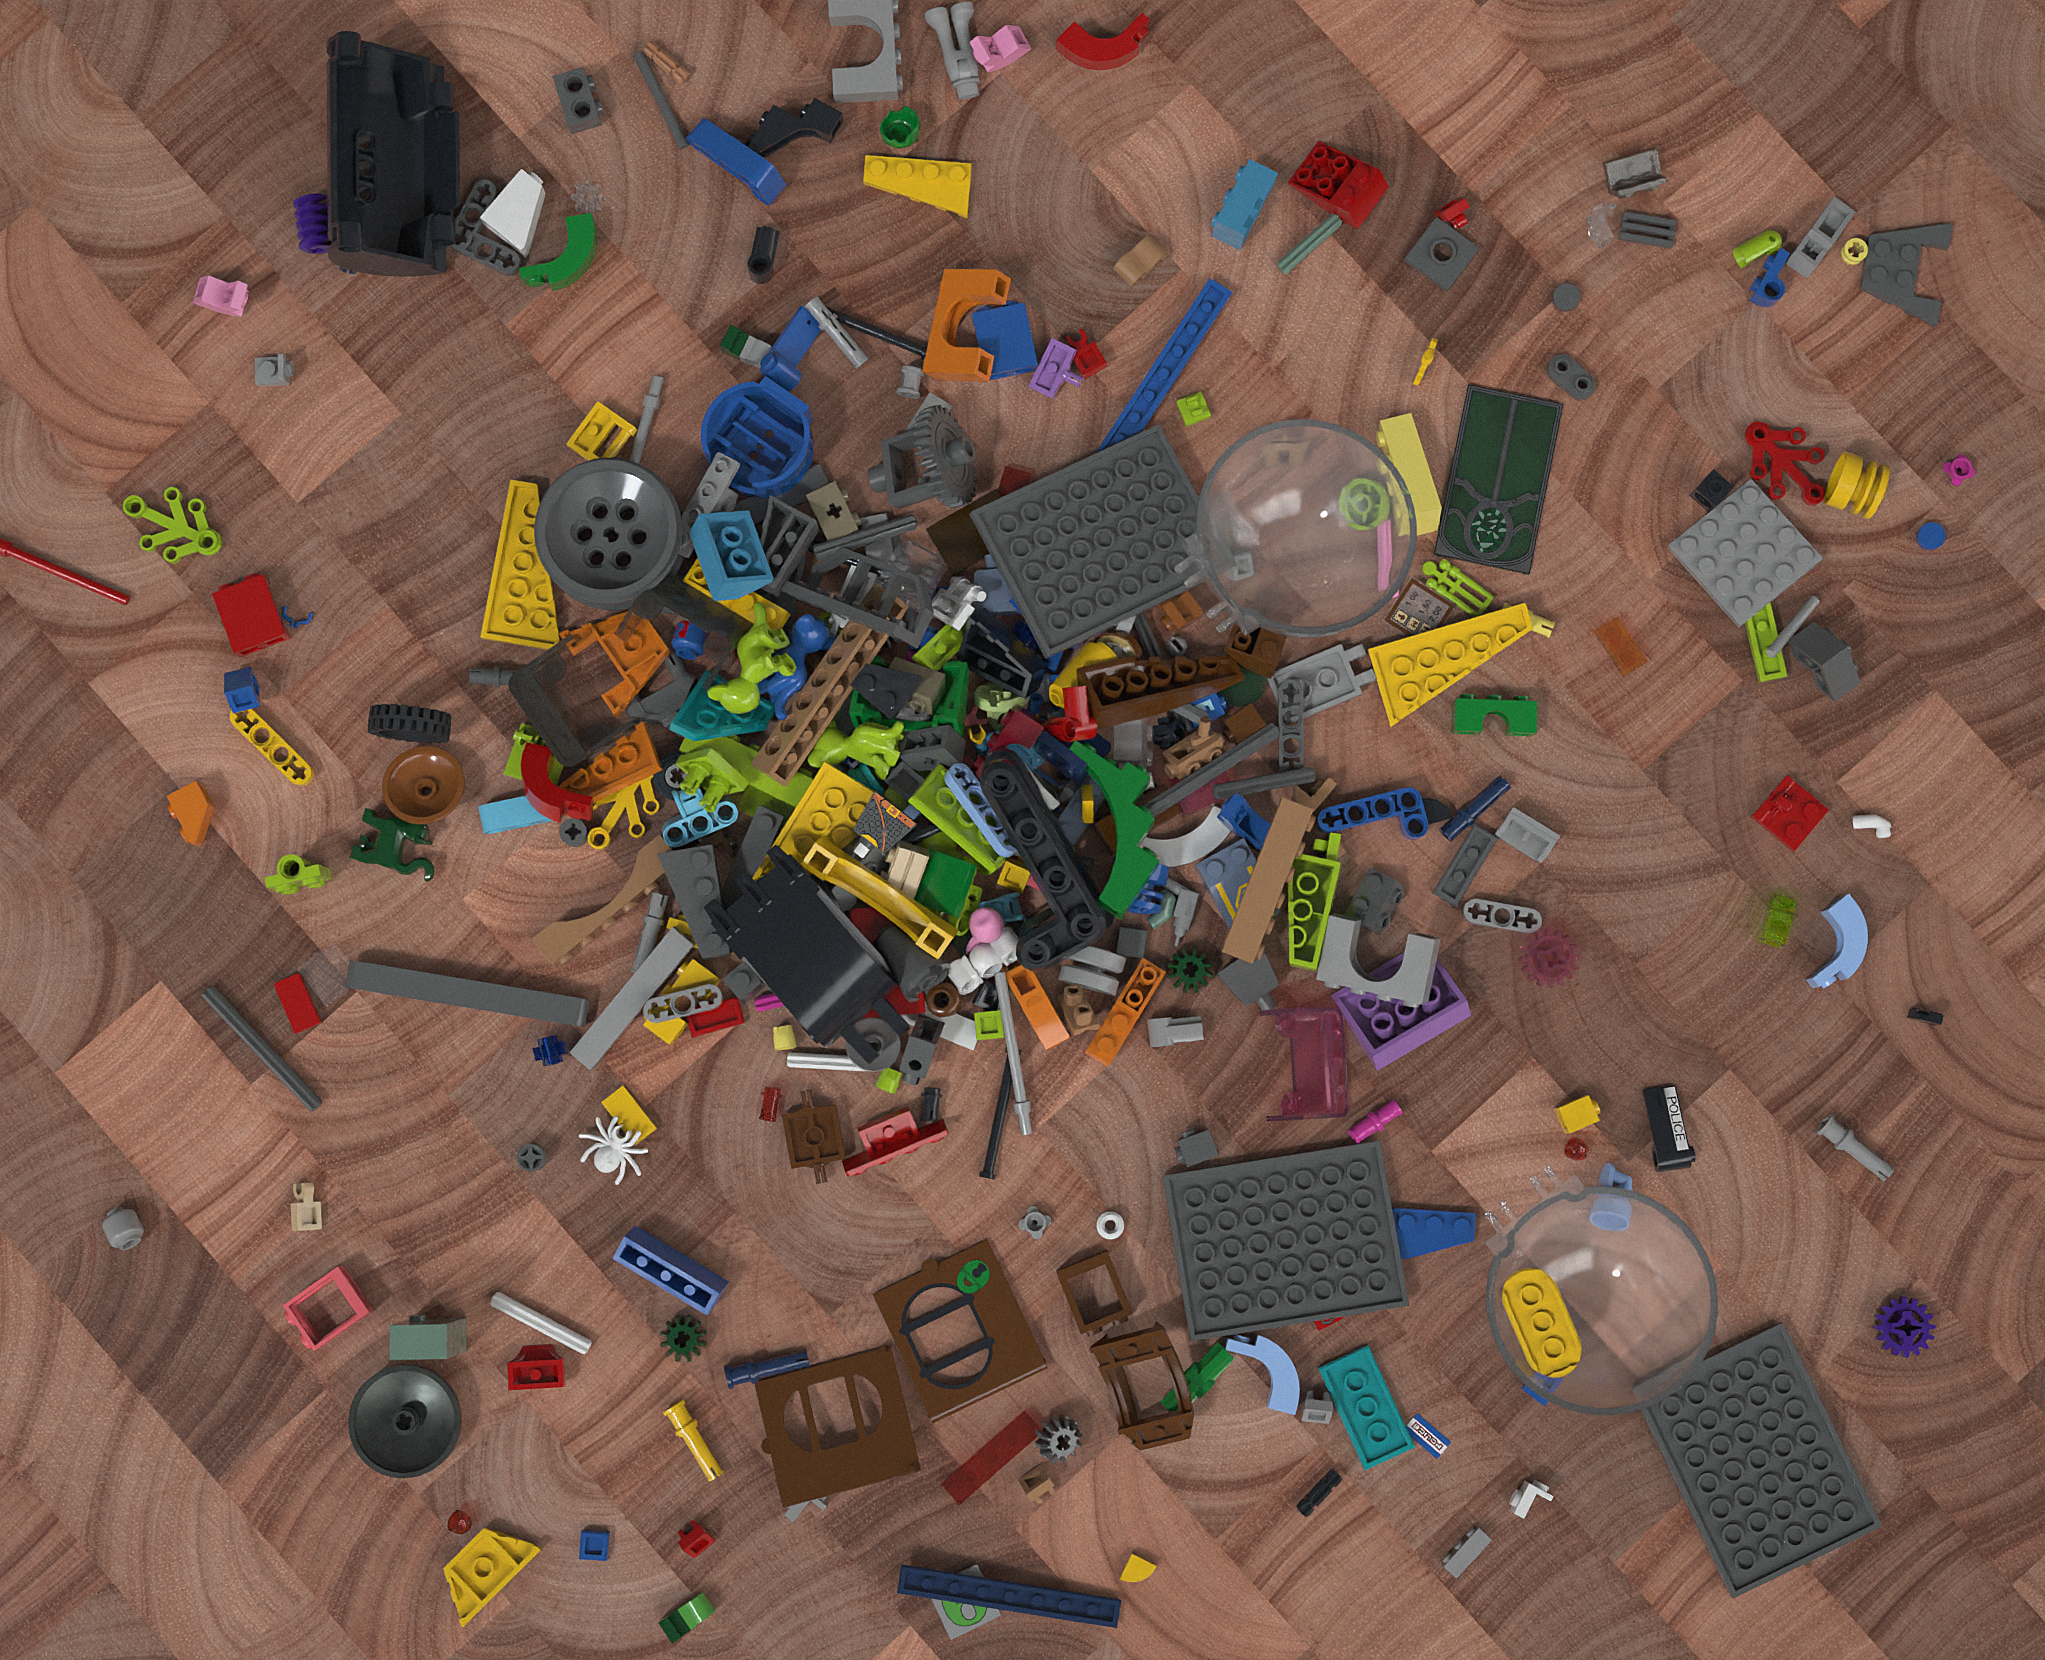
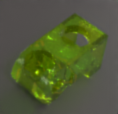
[1756,893,1796,949]

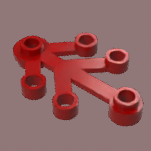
[1744,422,1825,506]

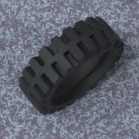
[368,704,452,743]

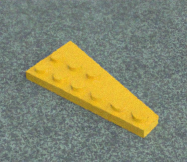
[480,479,562,653]
[1367,603,1533,727]

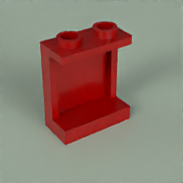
[212,573,291,658]

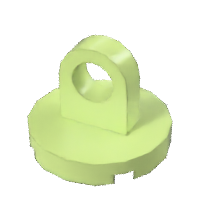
[974,682,1028,731]

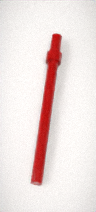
[0,538,130,606]

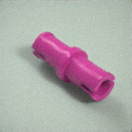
[1347,1099,1402,1144]

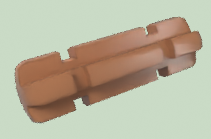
[643,41,689,84]

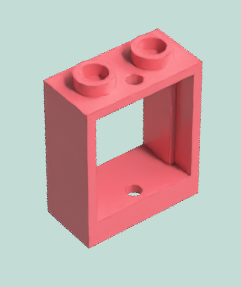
[282,1265,375,1351]

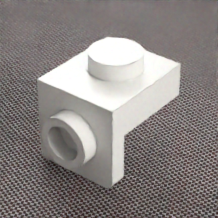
[1509,1480,1554,1519]

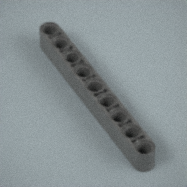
[345,960,590,1027]

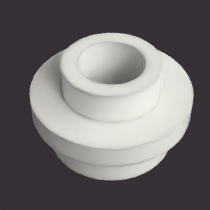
[1096,1211,1124,1239]

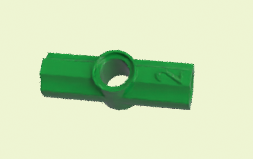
[1159,1342,1235,1412]

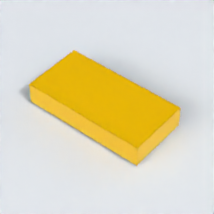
[601,1085,658,1146]

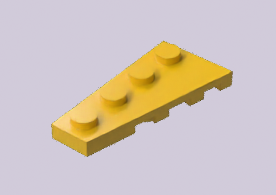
[863,155,972,218]

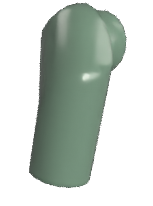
[1146,889,1176,930]

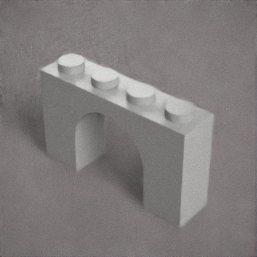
[828,0,903,103]
[1316,913,1441,1008]

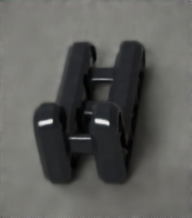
[980,748,1106,972]

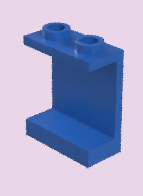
[972,301,1038,381]

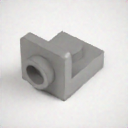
[255,353,294,387]

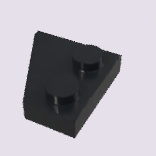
[850,663,925,720]

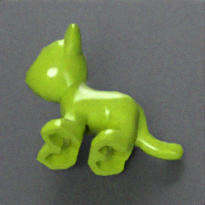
[707,603,797,714]
[808,719,904,780]

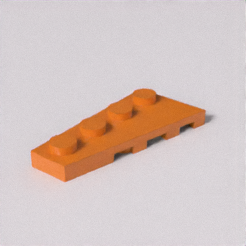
[558,721,662,816]

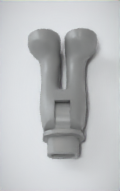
[924,2,980,100]

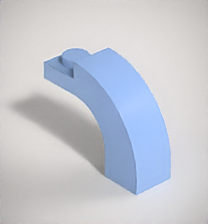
[1806,894,1868,989]
[1224,1334,1300,1415]

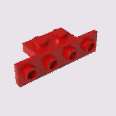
[842,1106,949,1177]

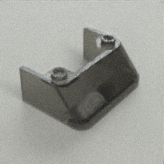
[614,574,751,691]
[508,634,640,767]

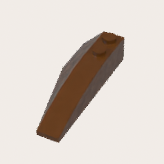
[1076,656,1245,730]

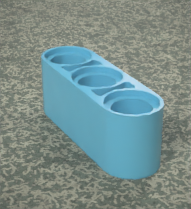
[478,796,553,834]

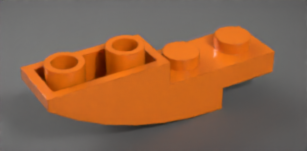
[1085,958,1166,1067]
[1002,960,1071,1051]

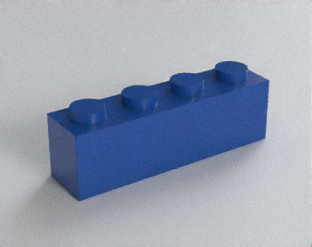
[612,1226,729,1315]

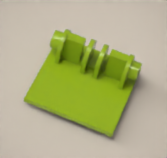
[503,723,573,786]

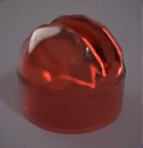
[1564,1137,1589,1161]
[447,1510,472,1535]

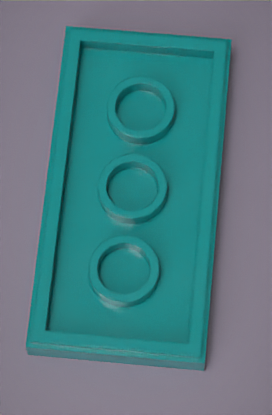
[1318,1345,1415,1470]

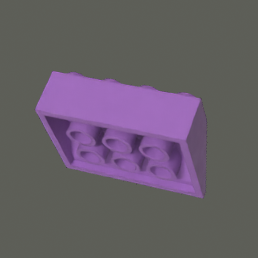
[1331,953,1471,1071]

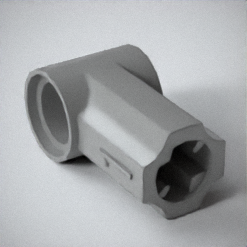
[1147,1016,1203,1047]

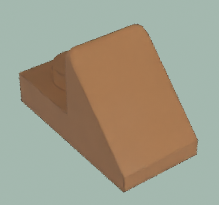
[1292,778,1337,813]

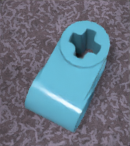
[978,892,1026,925]

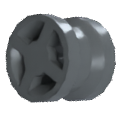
[559,818,589,847]
[517,1144,547,1171]

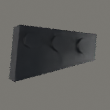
[956,607,1047,699]

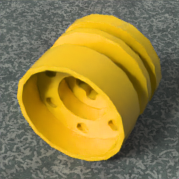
[1823,451,1890,520]

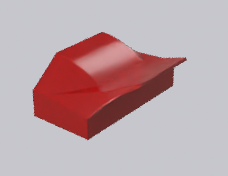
[507,1344,566,1391]

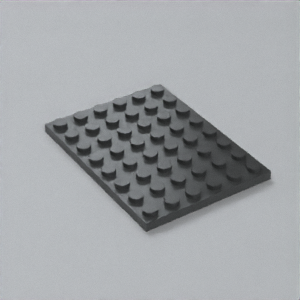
[969,424,1235,659]
[1162,1141,1409,1341]
[1632,1322,1882,1599]

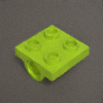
[264,854,333,895]

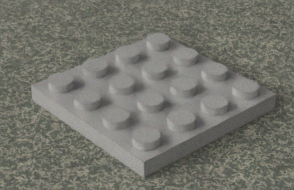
[1667,479,1823,628]

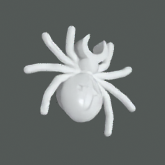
[579,1116,648,1185]

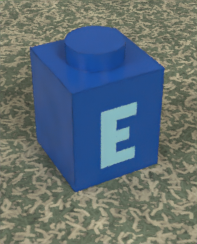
[1189,693,1227,730]

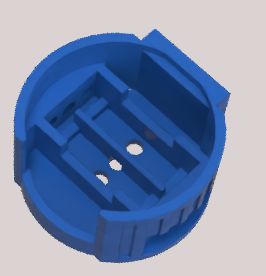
[701,376,814,499]

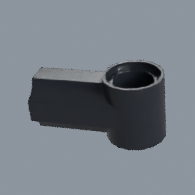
[748,226,780,284]

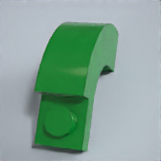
[519,213,598,291]

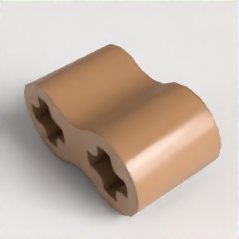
[1113,235,1169,288]

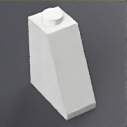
[480,169,546,258]

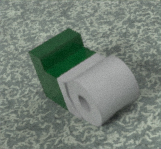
[720,324,772,369]

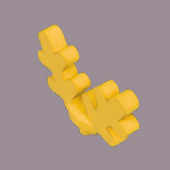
[1413,338,1438,386]

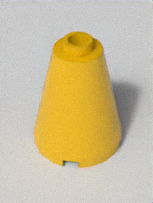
[1049,640,1118,708]

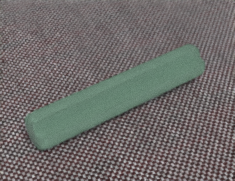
[1277,213,1342,274]

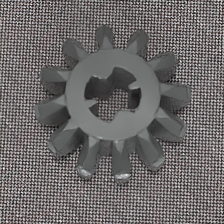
[1035,1414,1083,1463]

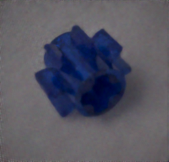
[1012,620,1039,653]
[532,1035,568,1067]

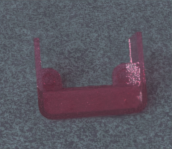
[1260,1007,1349,1122]

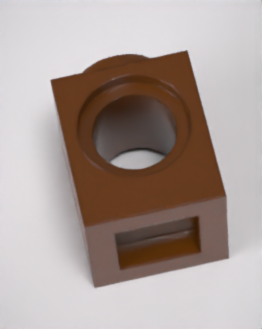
[1222,703,1266,745]

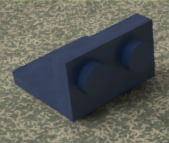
[1037,731,1111,785]

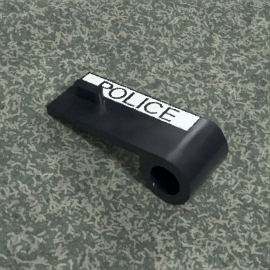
[1642,1085,1696,1172]

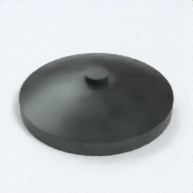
[348,1365,462,1478]

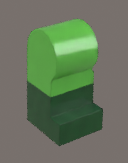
[658,1592,716,1644]

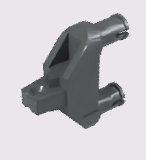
[626,653,697,738]

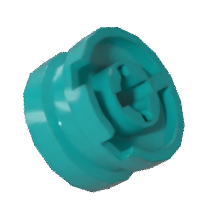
[846,762,886,794]

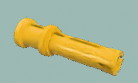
[662,1399,724,1482]

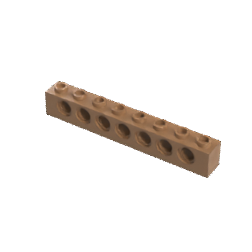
[751,584,909,787]

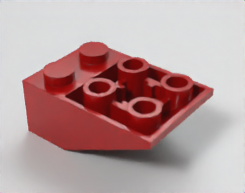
[1288,141,1389,229]

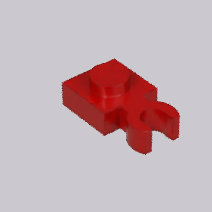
[1066,329,1108,379]

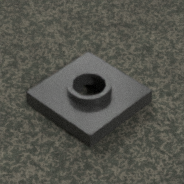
[1404,217,1479,292]

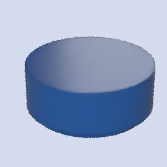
[1916,522,1946,551]

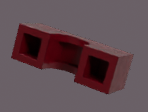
[971,704,1045,782]

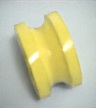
[1841,238,1868,265]

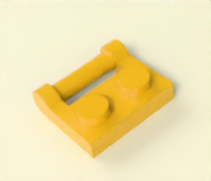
[566,401,638,461]

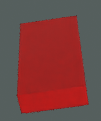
[274,973,322,1034]
[686,997,745,1038]

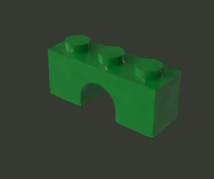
[1451,694,1537,737]

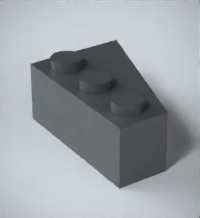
[760,495,819,598]

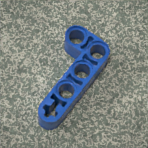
[685,118,786,206]
[1315,787,1429,840]

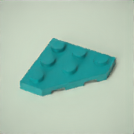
[669,670,776,741]

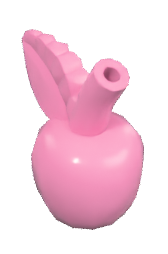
[966,907,1005,956]

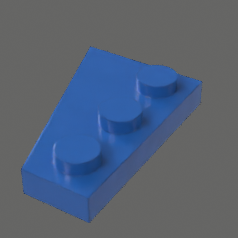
[1392,1208,1475,1260]

